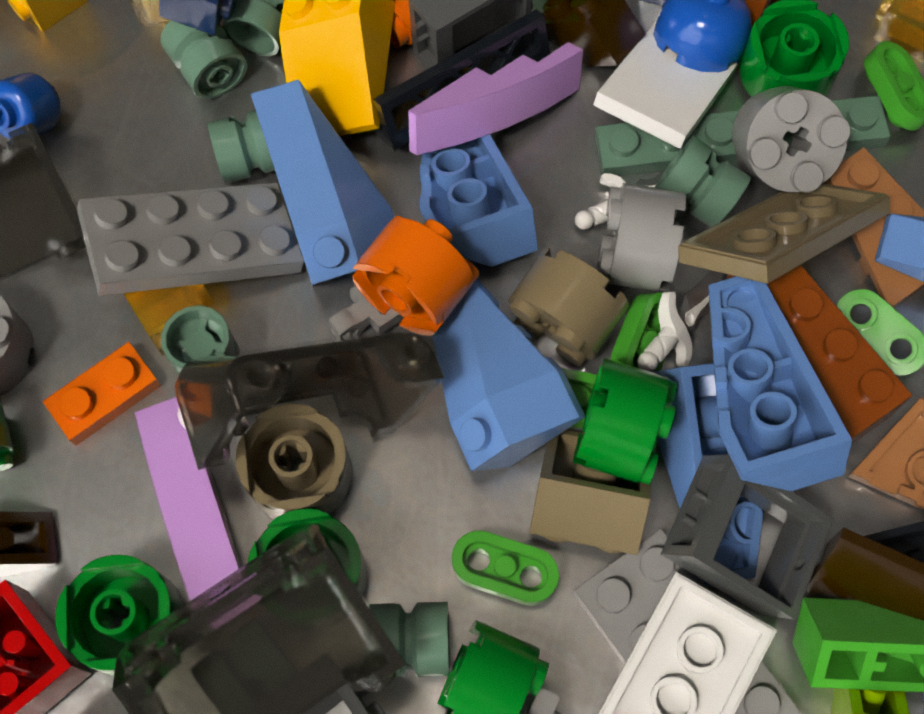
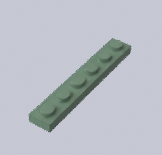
[594,96,890,176]

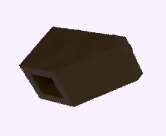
[542,0,646,67]

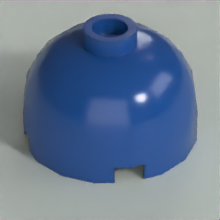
[653,0,752,72]

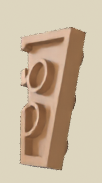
[823,147,924,309]
[848,397,924,510]

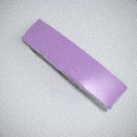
[408,42,583,155]
[134,395,248,611]

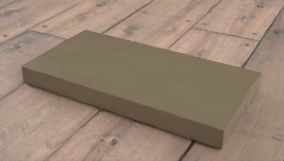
[678,184,890,284]

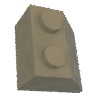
[529,430,651,555]

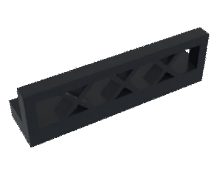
[373,9,550,151]

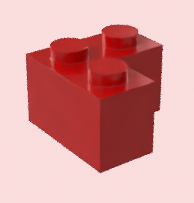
[0,580,92,714]

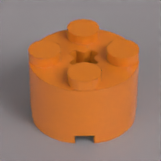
[352,216,479,336]

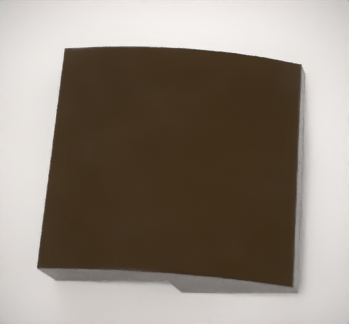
[806,527,924,621]

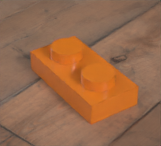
[42,342,161,446]

